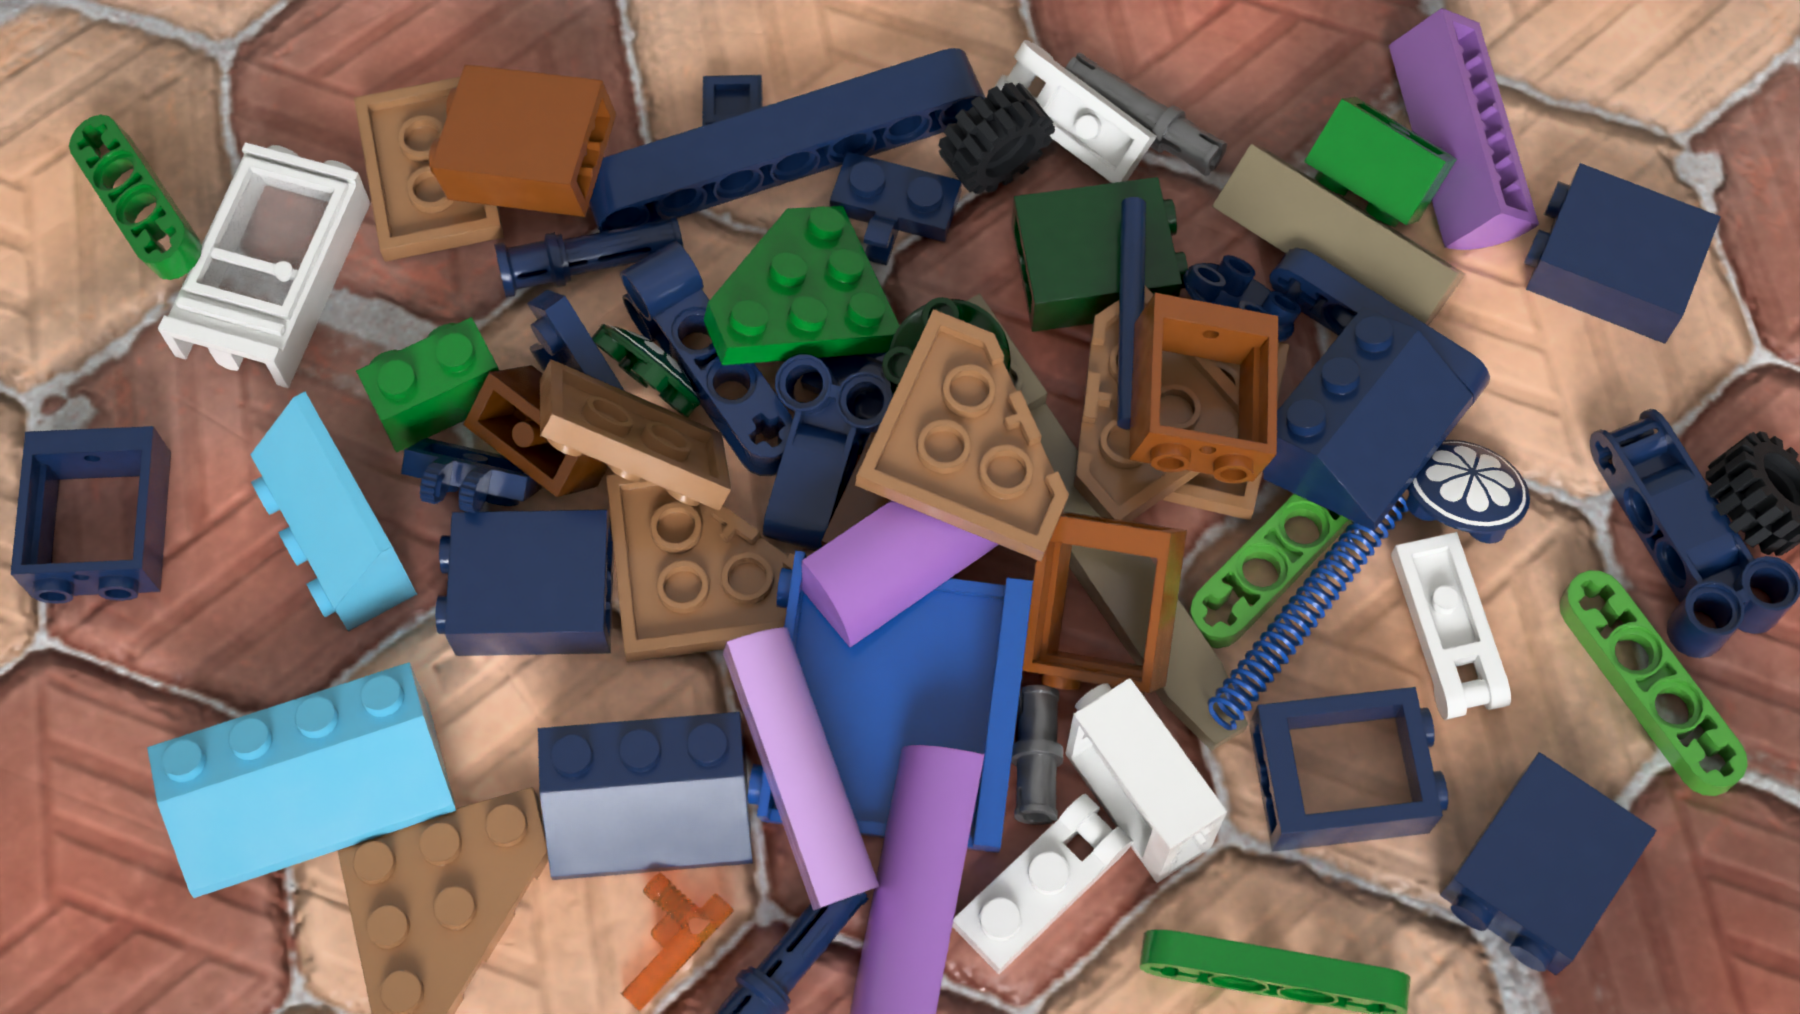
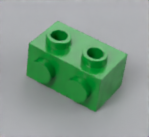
[1304,97,1457,227]
[356,317,499,453]

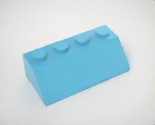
[147,662,457,898]

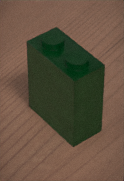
[1011,177,1188,332]

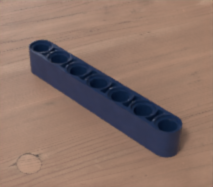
[589,48,986,232]

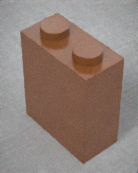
[429,64,616,217]

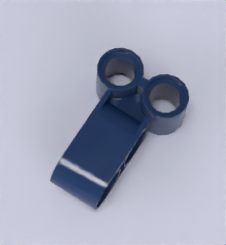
[763,354,894,551]

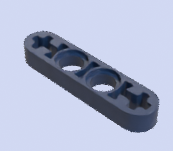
[1269,248,1490,407]

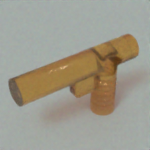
[620,872,734,1013]

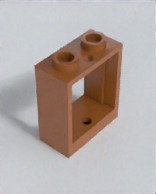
[1129,293,1278,483]
[1022,511,1187,696]

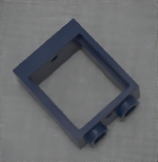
[11,426,171,604]
[1249,687,1448,852]

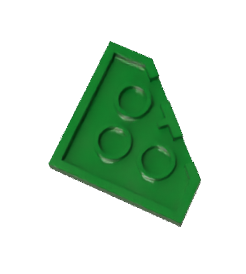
[703,206,900,366]

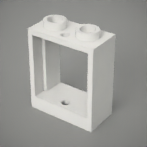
[1065,678,1227,883]

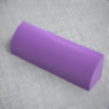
[1389,8,1539,250]
[802,500,999,647]
[849,745,985,1014]

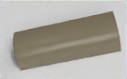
[1212,144,1465,325]

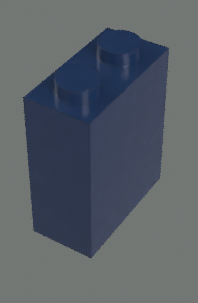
[1524,163,1721,344]
[435,510,614,656]
[1440,752,1657,976]

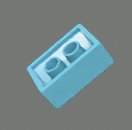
[250,391,417,631]

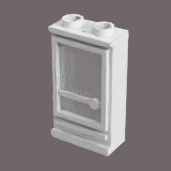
[158,142,370,388]

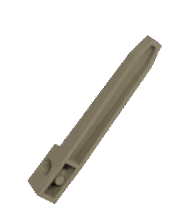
[967,294,1248,751]

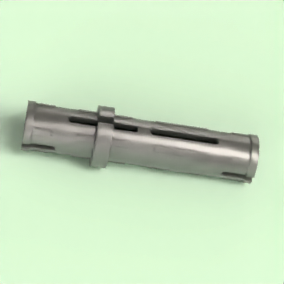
[1065,53,1227,176]

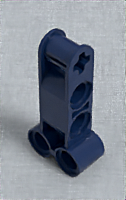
[620,240,793,476]
[1590,409,1800,659]

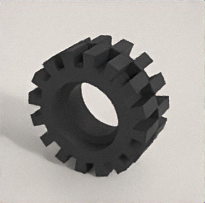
[938,82,1055,194]
[1706,431,1800,556]

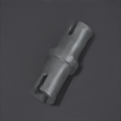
[1011,685,1063,825]

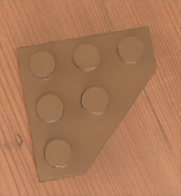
[1074,286,1239,521]
[855,309,1069,562]
[606,474,795,662]
[337,787,548,1014]

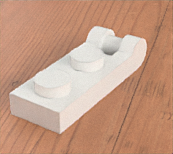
[995,40,1157,183]
[1391,532,1511,720]
[952,793,1134,975]

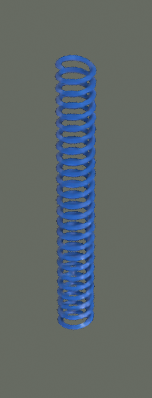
[1207,496,1409,730]

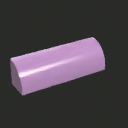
[723,627,879,911]

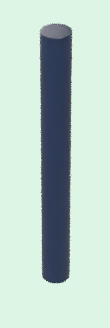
[1117,197,1146,430]

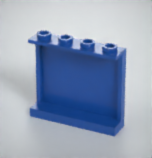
[748,551,1033,853]

